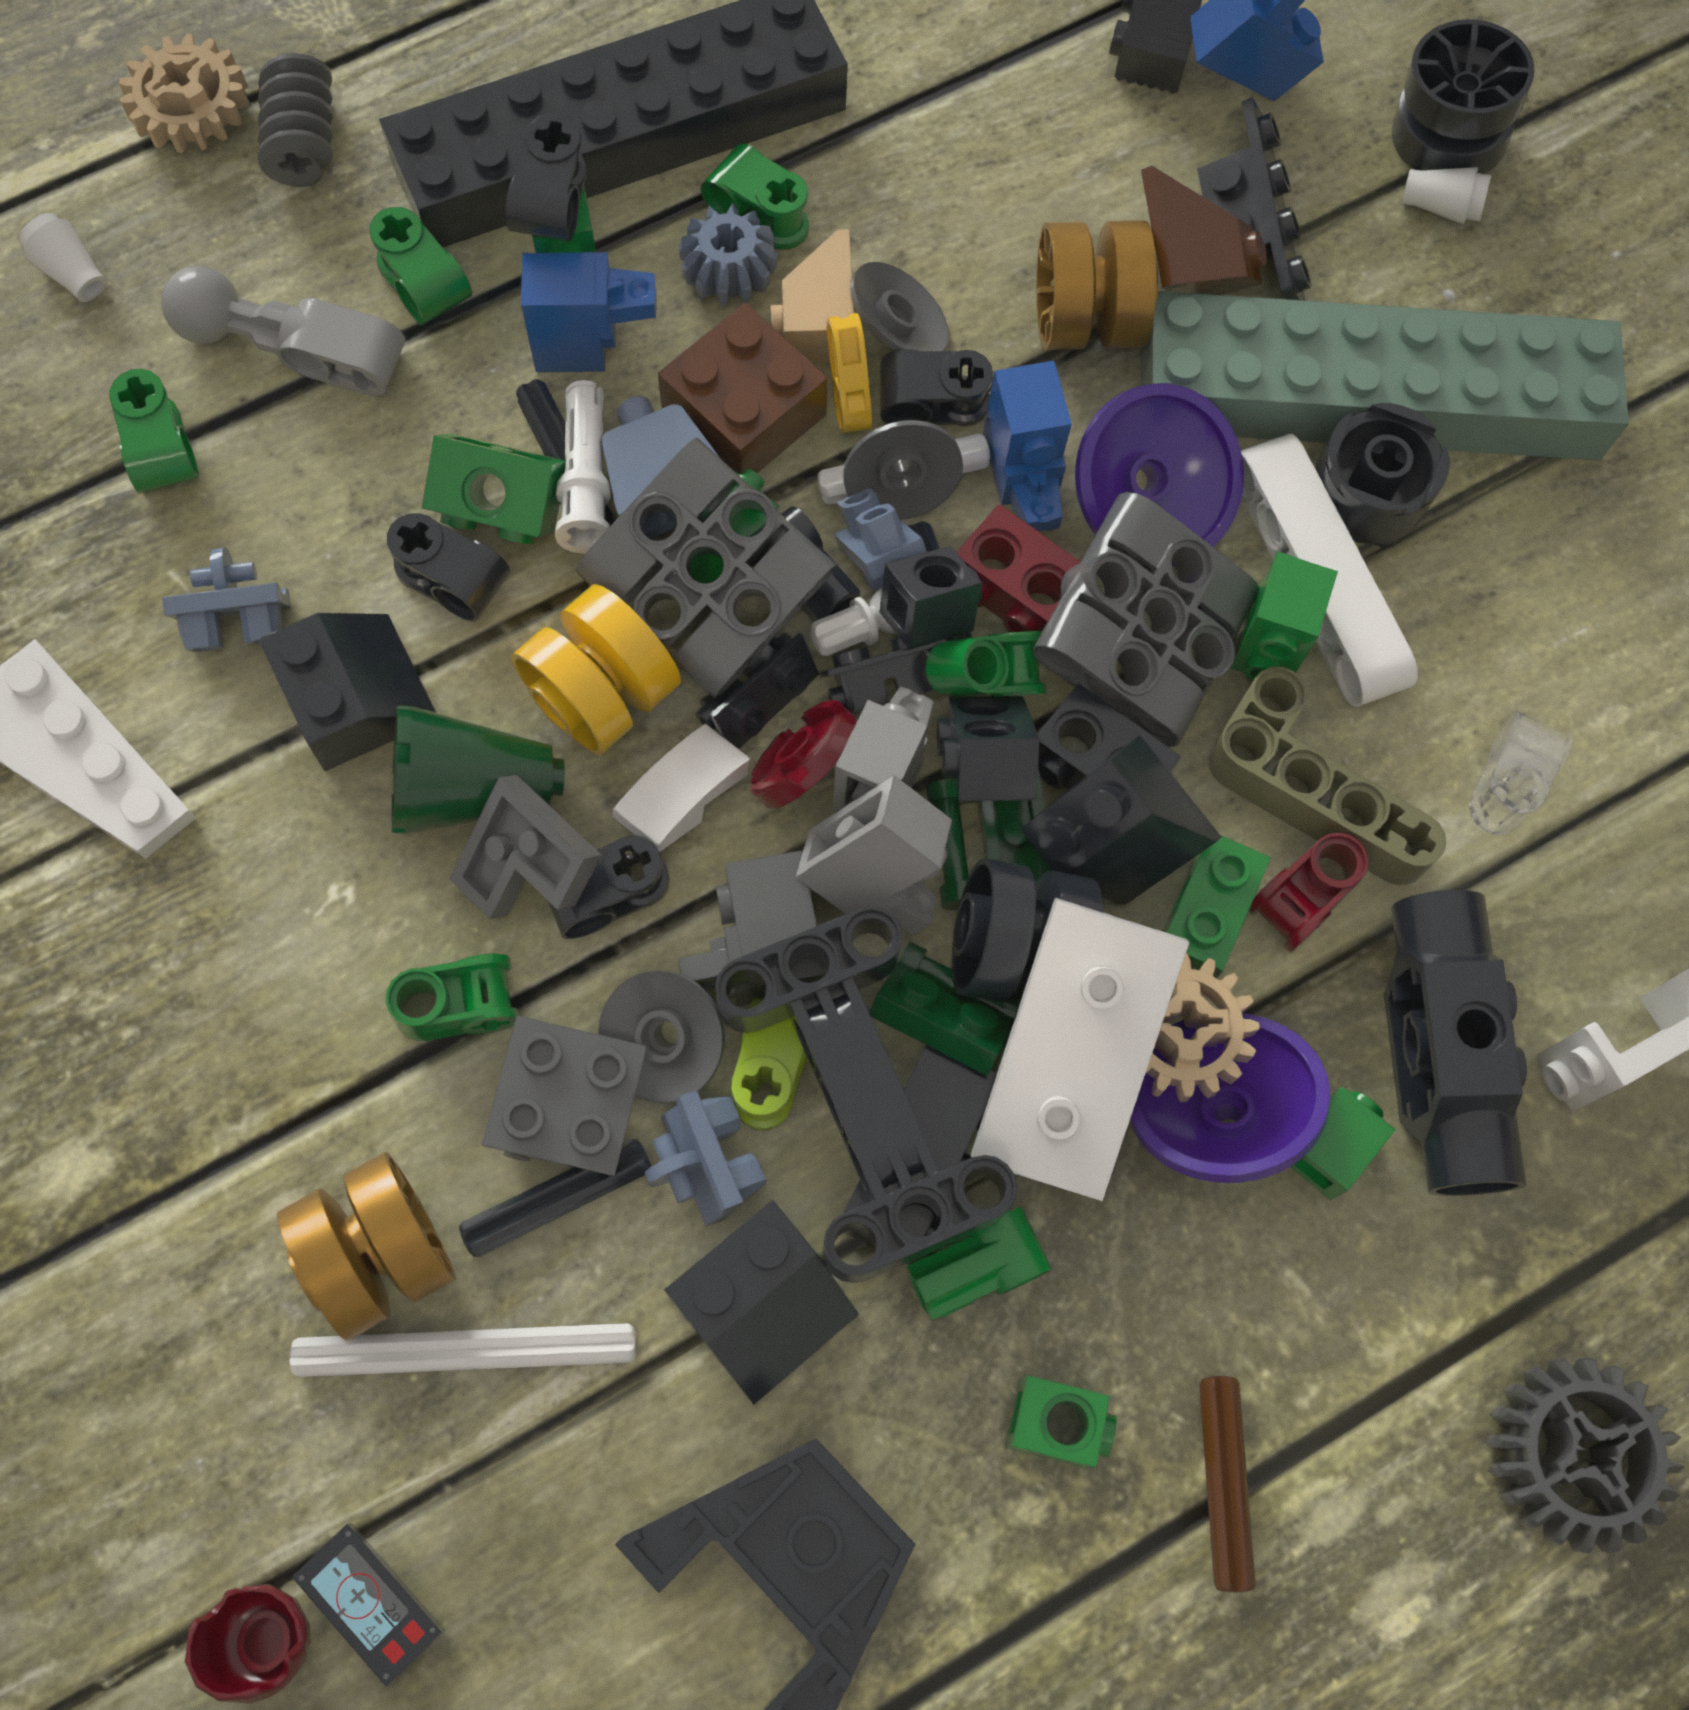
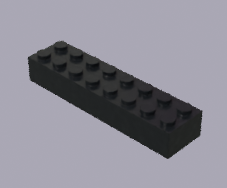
[379,0,848,248]

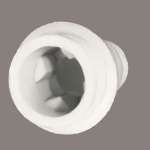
[1402,167,1491,225]
[19,213,107,302]

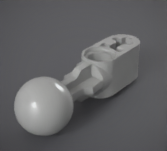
[161,266,406,396]

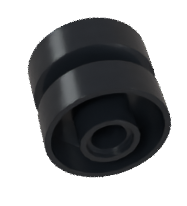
[1392,19,1535,174]
[951,858,1103,1002]

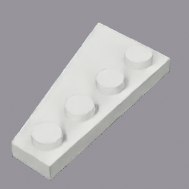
[0,639,196,859]

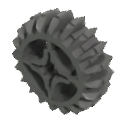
[1485,1358,1685,1553]

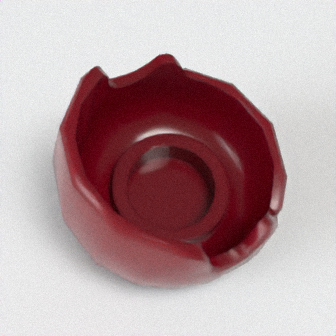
[184,1584,310,1704]

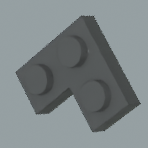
[450,775,602,919]

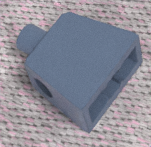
[601,396,720,539]

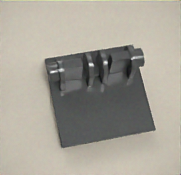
[482,1015,647,1177]

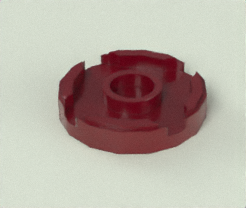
[750,700,857,809]

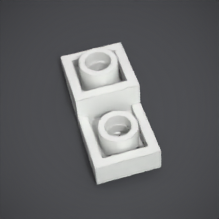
[612,724,751,852]

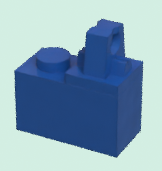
[1190,0,1324,101]
[521,252,657,372]
[983,361,1072,532]

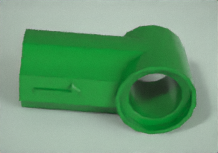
[906,1207,1053,1322]

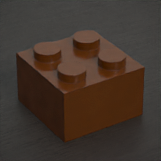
[658,302,828,474]

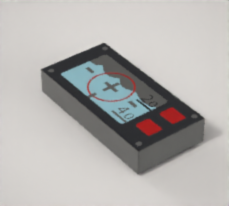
[292,1523,445,1687]

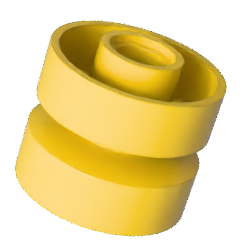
[511,584,681,756]

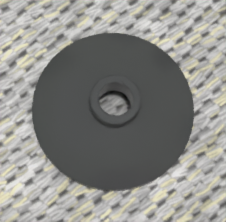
[850,262,949,351]
[843,420,963,520]
[598,970,725,1103]

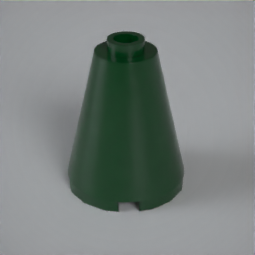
[391,705,565,834]

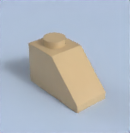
[771,229,854,363]

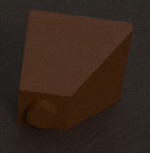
[1141,166,1267,295]

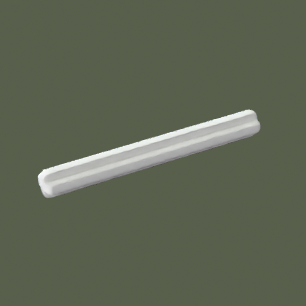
[290,1323,637,1377]

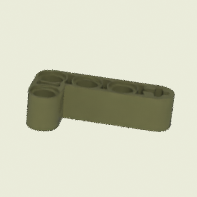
[1209,667,1446,885]

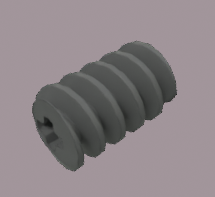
[258,53,333,187]

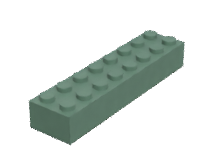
[1141,291,1629,460]

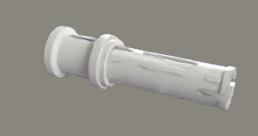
[555,380,611,554]

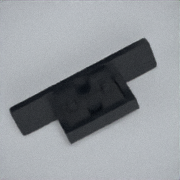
[1197,97,1312,301]

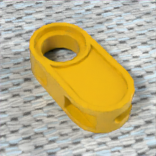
[826,313,872,434]

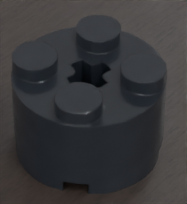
[1315,403,1450,548]

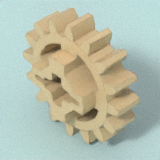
[119,34,249,153]
[1145,953,1259,1102]

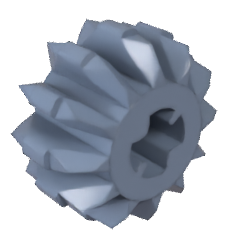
[679,203,777,308]

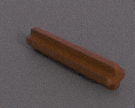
[1199,1376,1256,1593]

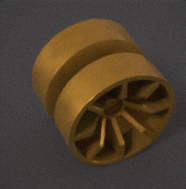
[1036,220,1158,350]
[277,1152,456,1341]

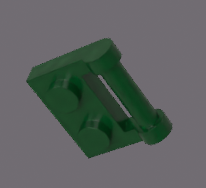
[926,770,1053,910]
[869,941,1021,1076]

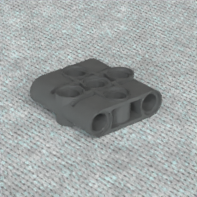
[576,438,837,699]
[1033,492,1259,747]

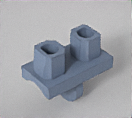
[834,488,927,592]
[162,547,291,652]
[645,1090,766,1227]

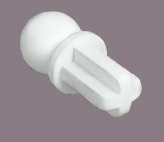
[810,588,896,656]

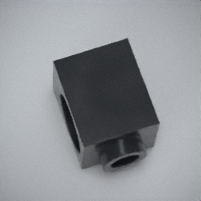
[879,546,982,650]

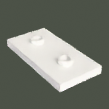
[971,898,1189,1201]

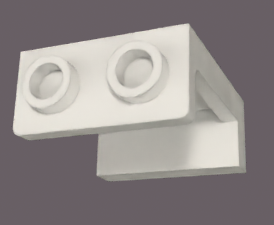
[1537,969,1689,1112]

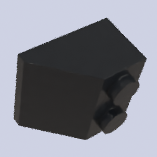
[258,613,436,771]
[1020,735,1221,905]
[664,1200,859,1405]

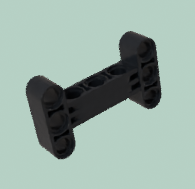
[715,906,1017,1283]

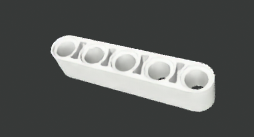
[1241,434,1418,707]

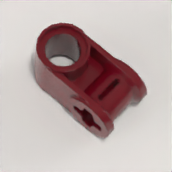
[1248,833,1369,953]

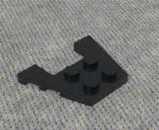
[615,1438,915,1710]

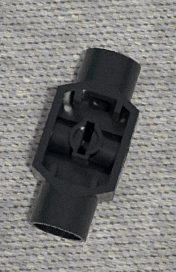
[1384,890,1527,1196]

